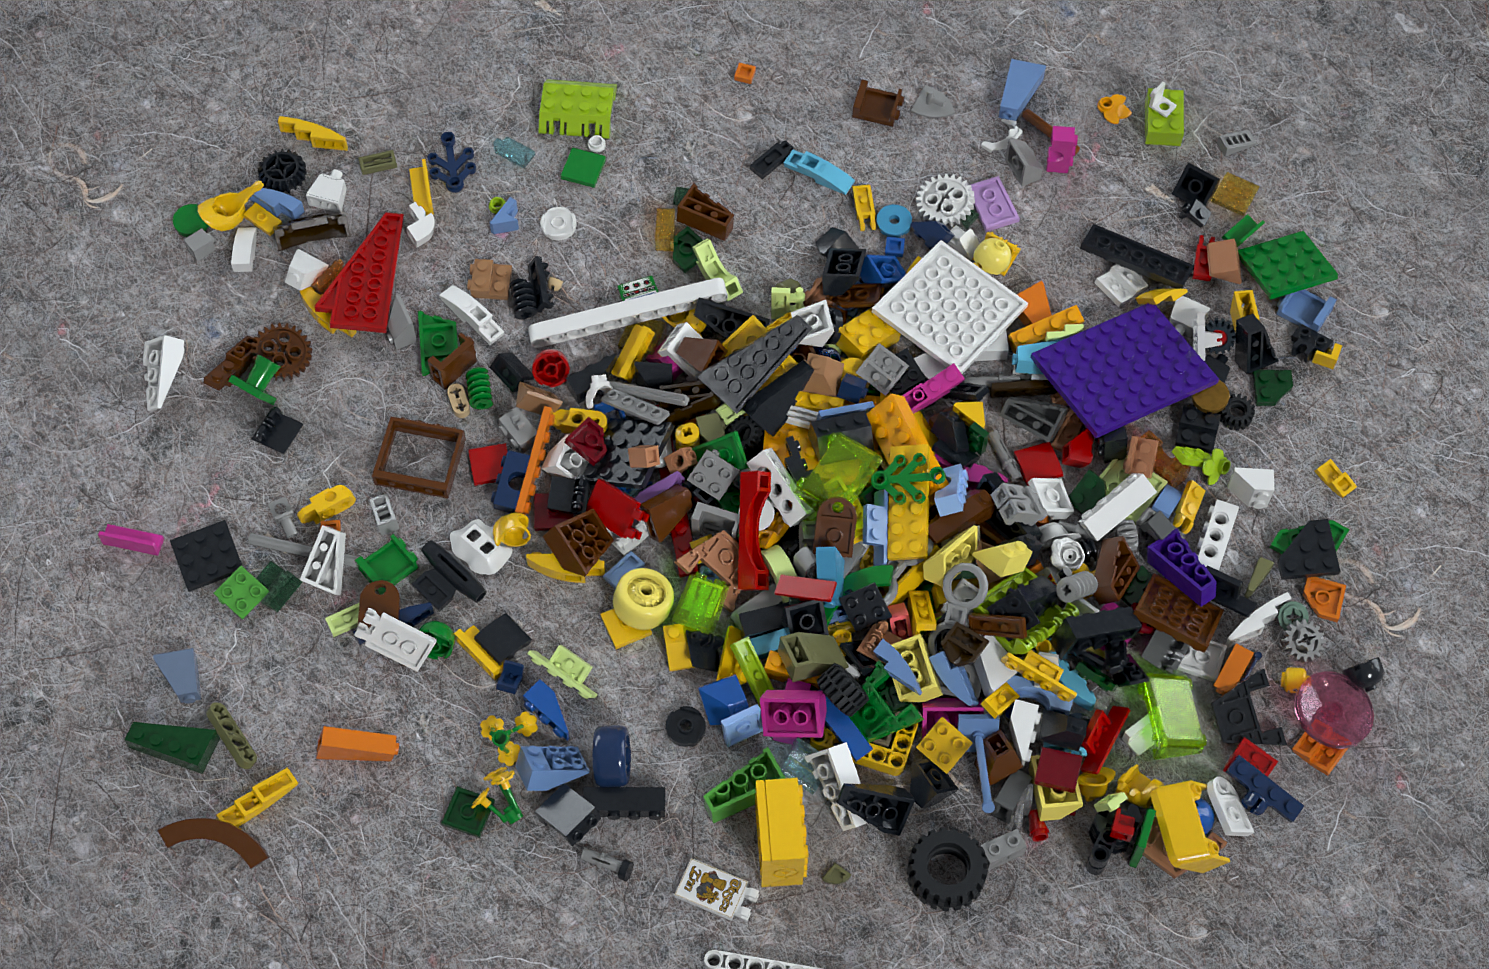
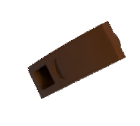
[203,335,254,391]

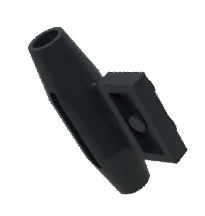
[412,540,487,612]

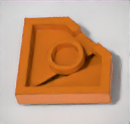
[1302,577,1346,622]

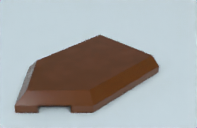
[825,283,882,308]

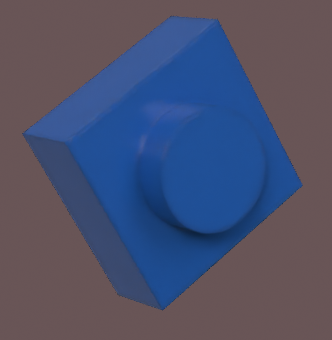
[885,237,905,258]

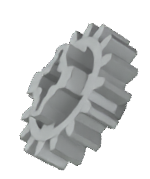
[1281,619,1326,663]

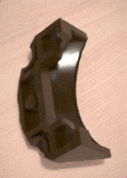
[273,212,351,251]

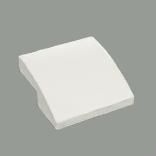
[1094,264,1148,307]

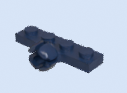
[1226,755,1304,823]

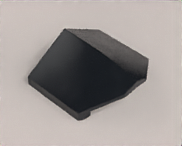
[816,227,859,258]

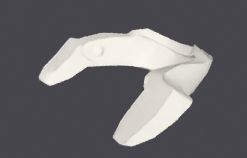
[981,119,1023,153]

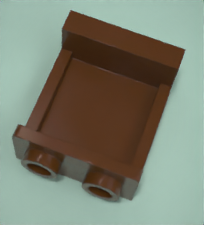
[852,79,905,127]
[428,333,477,390]

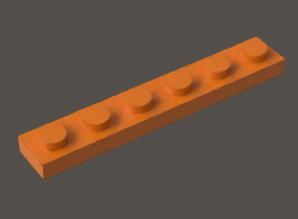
[515,406,555,515]

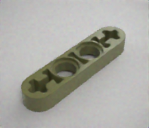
[206,702,257,769]

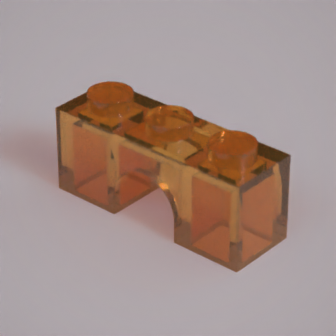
[1141,430,1191,488]

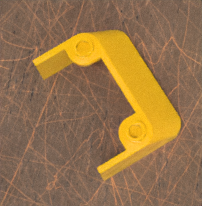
[1150,780,1230,873]

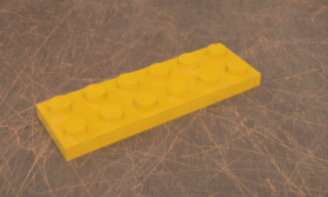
[887,444,930,561]

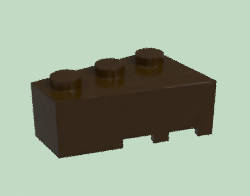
[659,381,720,426]

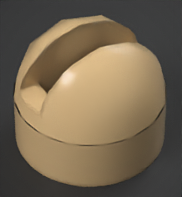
[548,277,563,291]

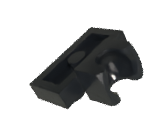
[1291,324,1334,363]

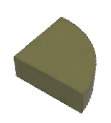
[822,863,851,885]

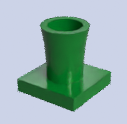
[228,354,281,405]

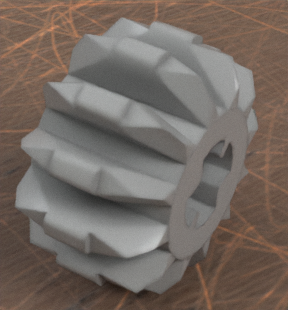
[1113,519,1139,551]

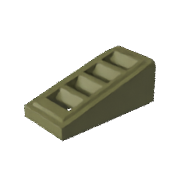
[1244,557,1274,599]

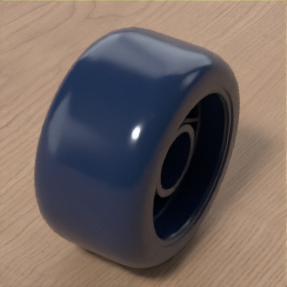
[592,725,631,787]

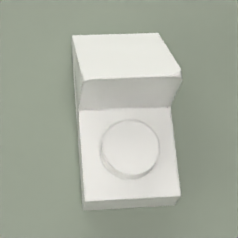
[948,225,980,261]

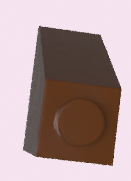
[676,337,728,373]
[640,484,693,543]

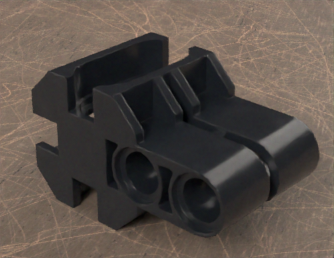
[1086,803,1142,875]

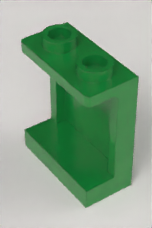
[355,534,418,595]

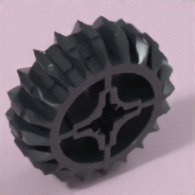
[257,149,307,194]

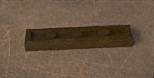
[990,380,1058,398]

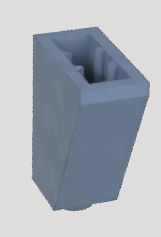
[153,648,201,703]

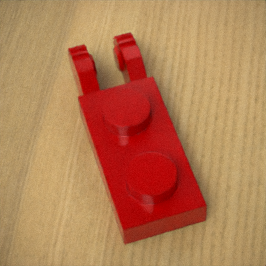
[1192,235,1215,282]

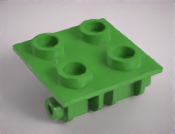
[213,566,270,620]

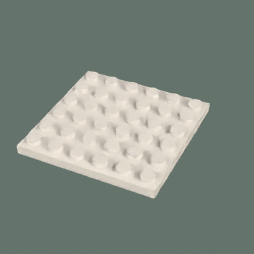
[872,240,1028,374]

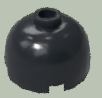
[1342,657,1384,692]

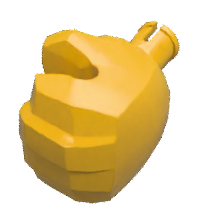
[1115,764,1164,808]

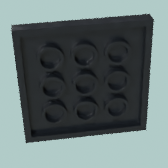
[583,418,675,489]

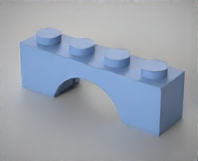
[934,464,969,517]
[1007,675,1074,716]

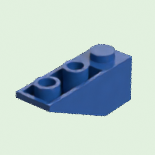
[523,679,570,741]

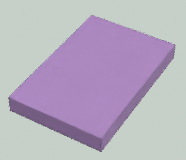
[971,176,1020,232]

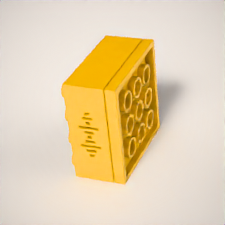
[755,778,808,887]

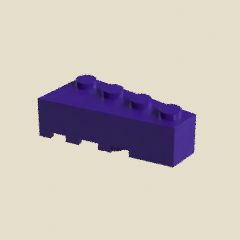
[1147,528,1216,607]

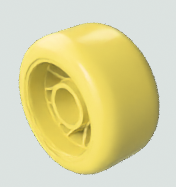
[613,568,674,630]

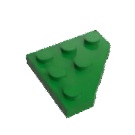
[1269,520,1350,554]

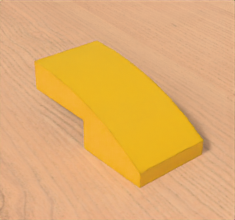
[1314,459,1357,498]

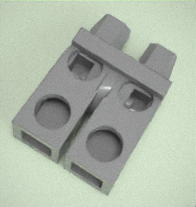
[991,483,1048,526]

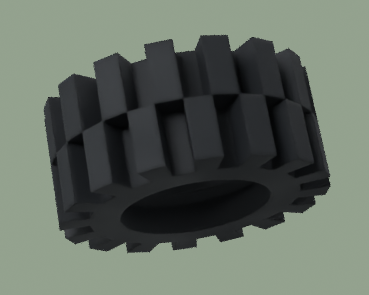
[1219,394,1255,431]
[728,416,764,453]

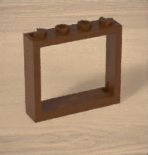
[372,417,466,499]

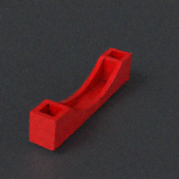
[738,471,771,591]

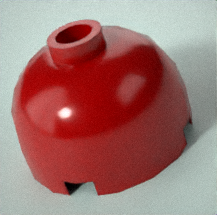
[532,349,570,387]

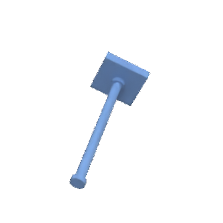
[957,714,1000,813]

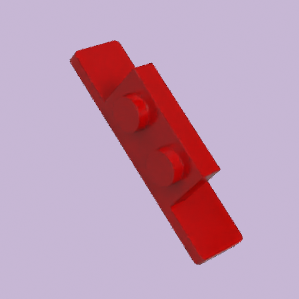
[1080,706,1130,775]

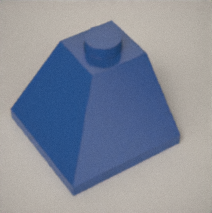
[860,255,906,284]
[698,674,749,725]

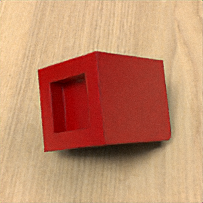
[1110,808,1135,842]

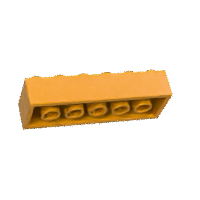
[866,393,949,509]

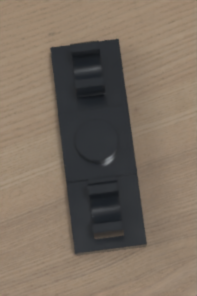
[528,256,555,313]

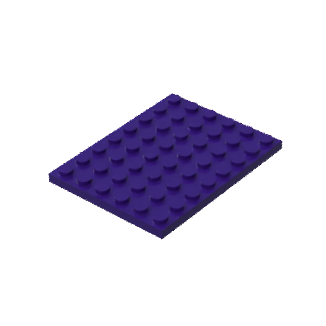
[1030,303,1219,438]

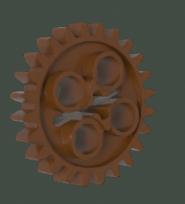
[251,322,312,382]

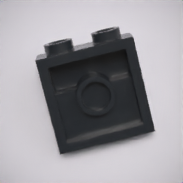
[1175,405,1221,454]

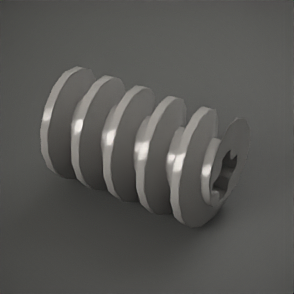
[1056,571,1098,603]

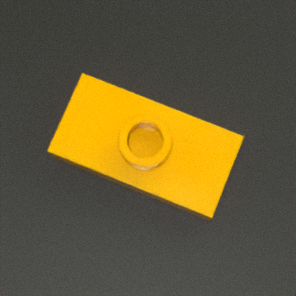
[243,202,282,236]

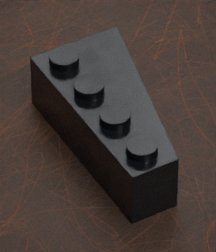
[1050,607,1142,661]

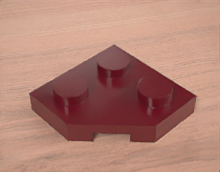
[564,417,607,466]

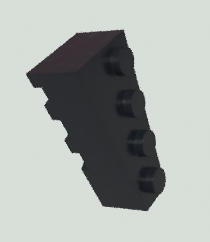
[975,472,1043,541]

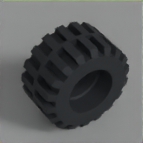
[817,663,869,717]

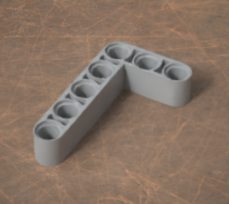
[730,547,817,631]

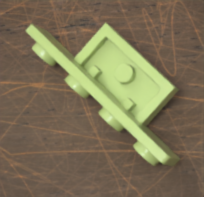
[528,645,598,699]

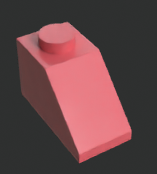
[887,603,912,640]

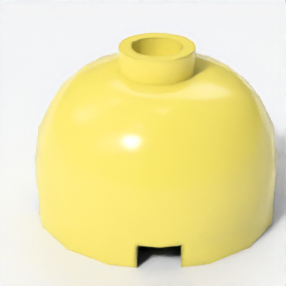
[973,238,1011,275]

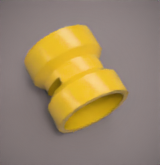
[832,629,852,656]

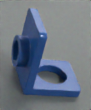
[594,402,626,419]

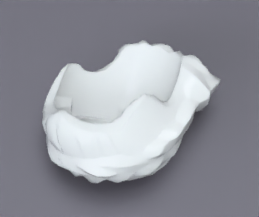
[1050,537,1085,572]

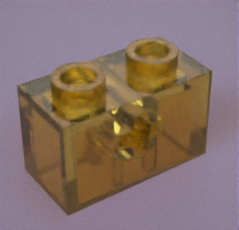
[655,208,676,251]

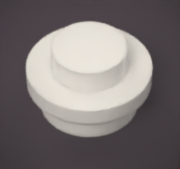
[588,135,606,152]

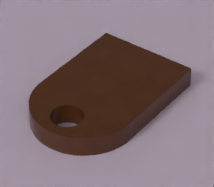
[813,496,857,558]
[358,580,400,629]

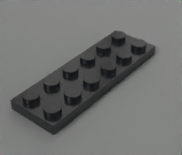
[1080,224,1194,289]

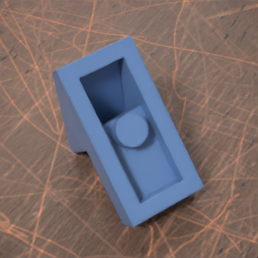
[490,197,519,234]

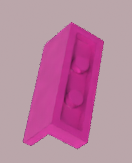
[98,524,164,556]

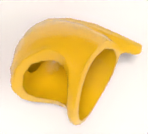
[493,513,531,547]

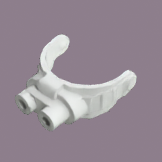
[586,375,613,409]

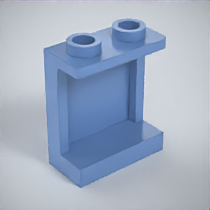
[1276,289,1337,332]

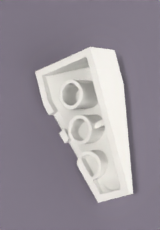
[143,335,185,411]

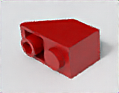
[1061,428,1094,469]

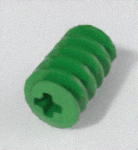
[465,367,493,410]

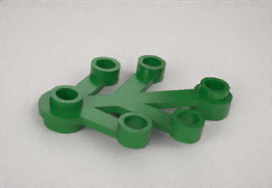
[871,453,946,505]

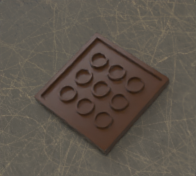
[1133,573,1224,653]

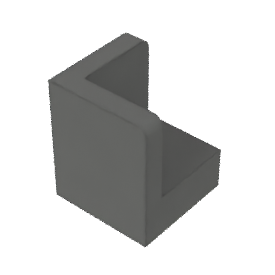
[1139,511,1175,540]

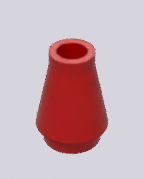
[1028,809,1049,842]

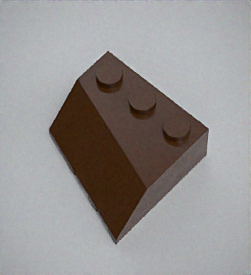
[543,509,614,577]

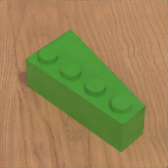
[703,747,786,824]

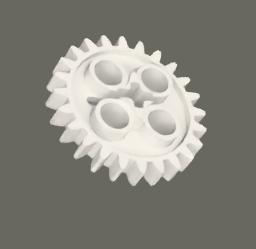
[916,174,975,227]

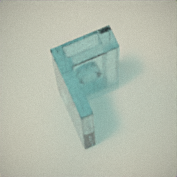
[493,137,536,168]

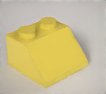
[972,541,1032,577]

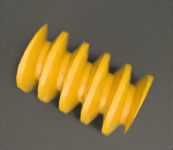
[675,422,700,451]

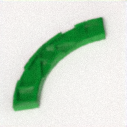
[824,565,894,626]

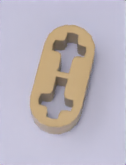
[447,383,470,418]

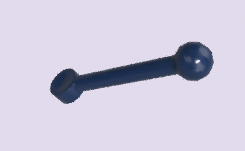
[1239,652,1262,683]

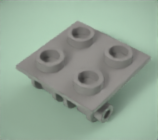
[687,450,740,500]

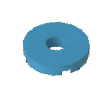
[876,204,912,238]

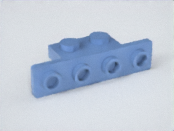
[863,489,889,566]

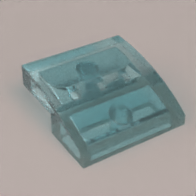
[780,737,820,795]

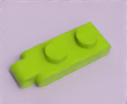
[1171,446,1211,467]

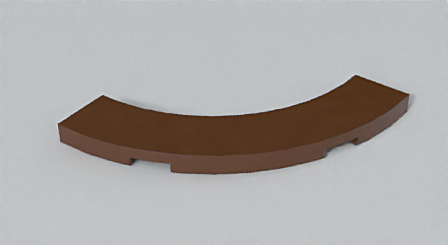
[157,818,270,869]

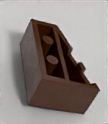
[1093,536,1140,605]

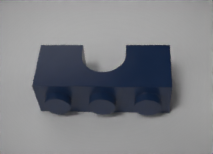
[491,450,530,513]

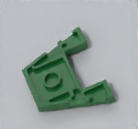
[848,660,924,743]

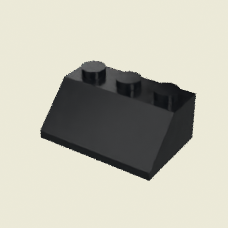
[822,248,866,297]
[808,411,875,466]

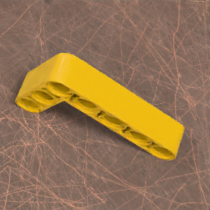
[810,723,918,776]

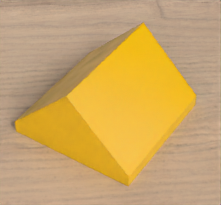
[952,402,985,429]

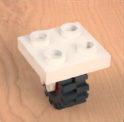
[1193,312,1236,361]

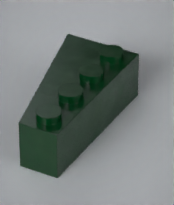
[124,722,220,774]

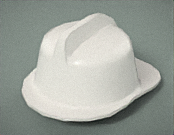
[1038,522,1081,550]

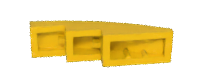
[278,116,348,151]
[216,767,298,827]

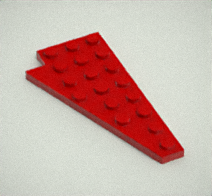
[315,212,404,333]

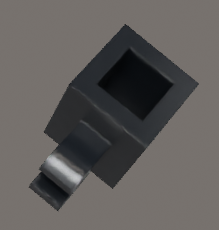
[682,480,715,511]

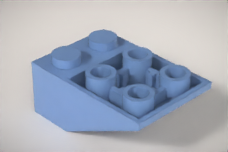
[515,746,590,791]

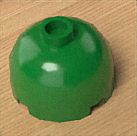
[419,621,455,660]

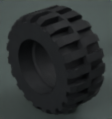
[907,827,988,912]

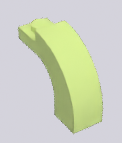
[692,238,743,301]
[761,545,797,603]

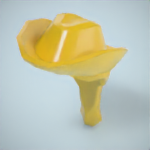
[198,181,264,231]

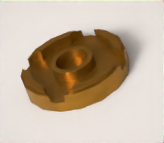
[1191,380,1230,414]

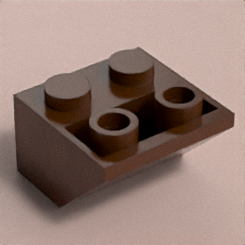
[974,729,1023,786]

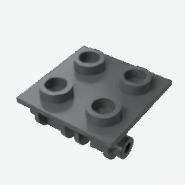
[1141,629,1190,678]

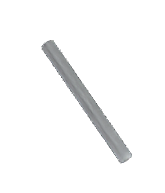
[607,380,689,406]
[248,533,359,568]

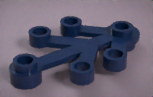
[427,132,476,193]

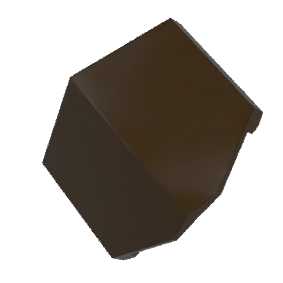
[941,622,989,667]

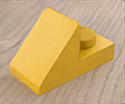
[981,682,1020,719]

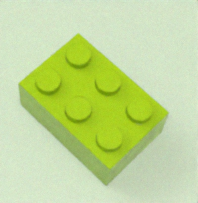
[1145,88,1184,146]

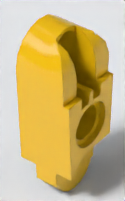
[553,408,608,434]
[297,485,356,525]

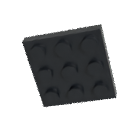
[170,520,243,592]

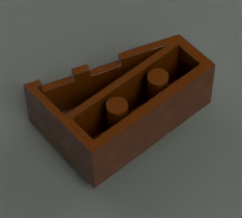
[676,183,734,241]

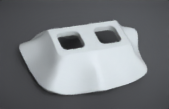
[450,519,513,575]

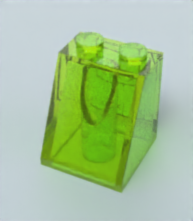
[672,572,729,634]

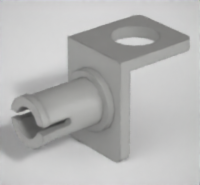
[268,497,298,539]

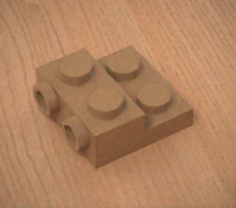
[467,259,512,300]

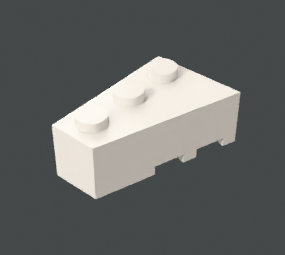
[300,525,346,595]

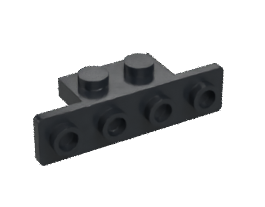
[1206,565,1257,618]

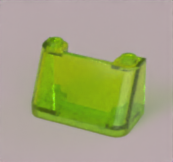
[793,432,883,512]
[1137,672,1207,760]

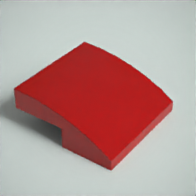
[1014,442,1063,486]
[1222,737,1279,779]

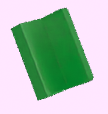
[1221,214,1265,247]

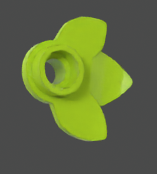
[1202,448,1231,485]

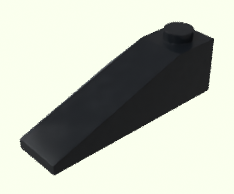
[694,298,770,339]
[742,360,814,437]
[836,783,915,836]

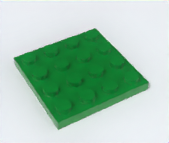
[1238,231,1338,300]

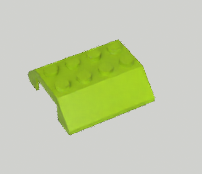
[539,79,617,139]
[973,567,1080,654]

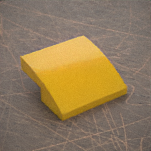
[1135,288,1188,305]

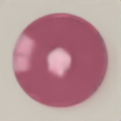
[1294,671,1374,749]

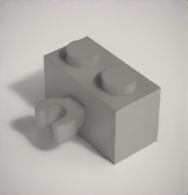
[498,407,537,453]

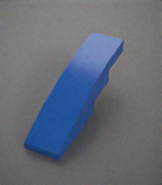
[818,689,873,762]

